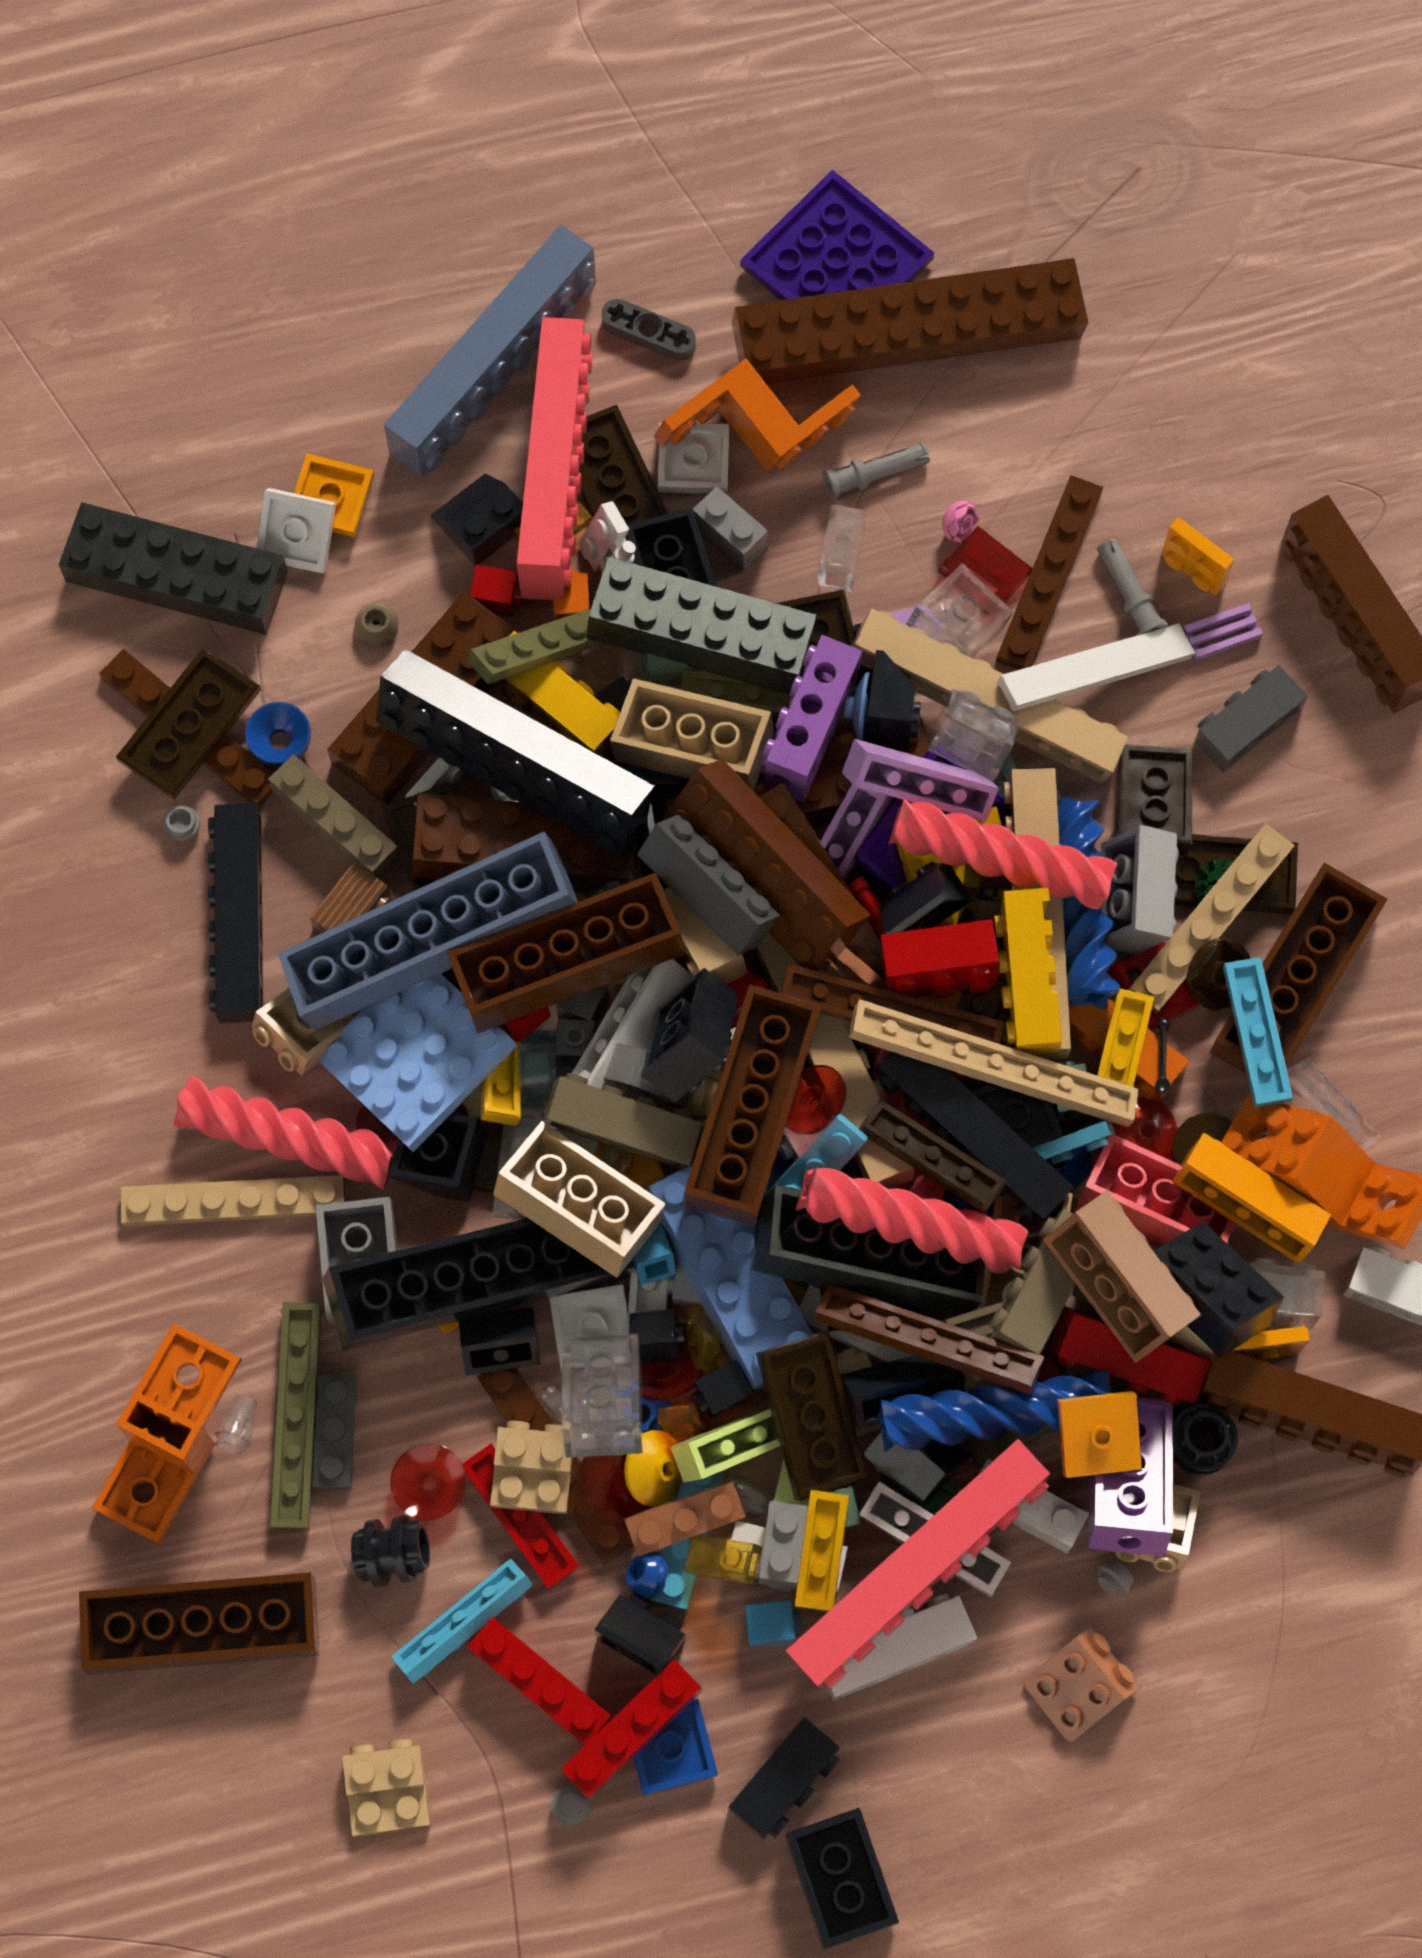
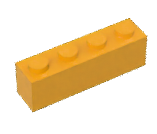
[1172,1133,1331,1264]

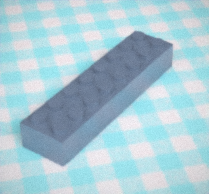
[384,225,596,478]
[278,832,578,1031]

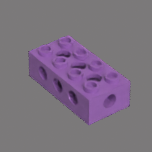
[760,635,862,803]
[1088,1397,1173,1556]

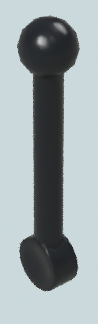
[1155,1018,1171,1094]

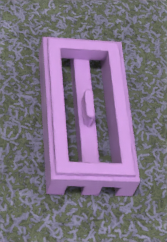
[1183,603,1263,661]

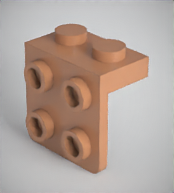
[1024,1627,1139,1741]

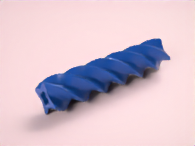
[1057,797,1120,1009]
[878,1371,1111,1452]

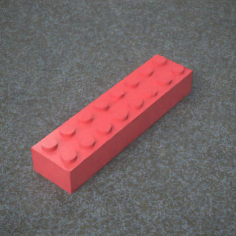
[517,317,593,600]
[786,1439,1050,1689]

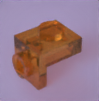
[658,1401,710,1440]

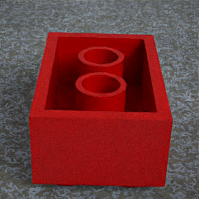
[881,919,999,998]

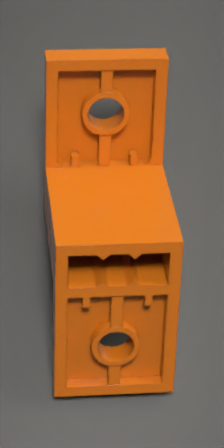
[654,358,861,473]
[1221,1095,1422,1249]
[91,1323,242,1545]

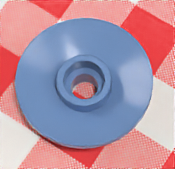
[844,672,872,742]

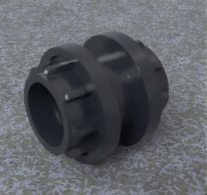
[1173,1404,1238,1476]
[351,1515,430,1587]

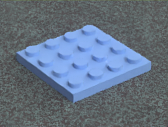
[318,974,517,1152]

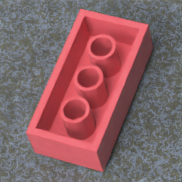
[1075,1135,1235,1248]

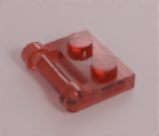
[938,526,1032,615]

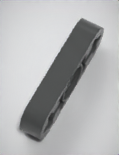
[602,299,696,361]

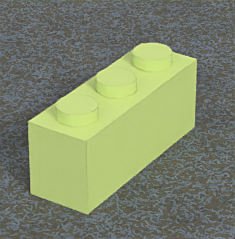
[671,1406,780,1483]

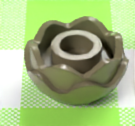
[355,603,399,646]

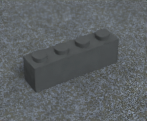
[637,815,780,956]

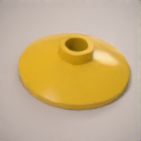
[624,1430,682,1507]

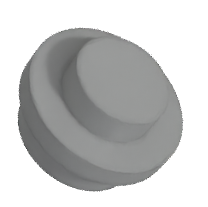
[163,805,200,841]
[1097,1560,1133,1597]
[551,1785,590,1826]

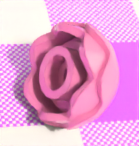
[942,501,980,543]

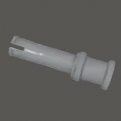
[823,442,930,500]
[1097,538,1168,635]

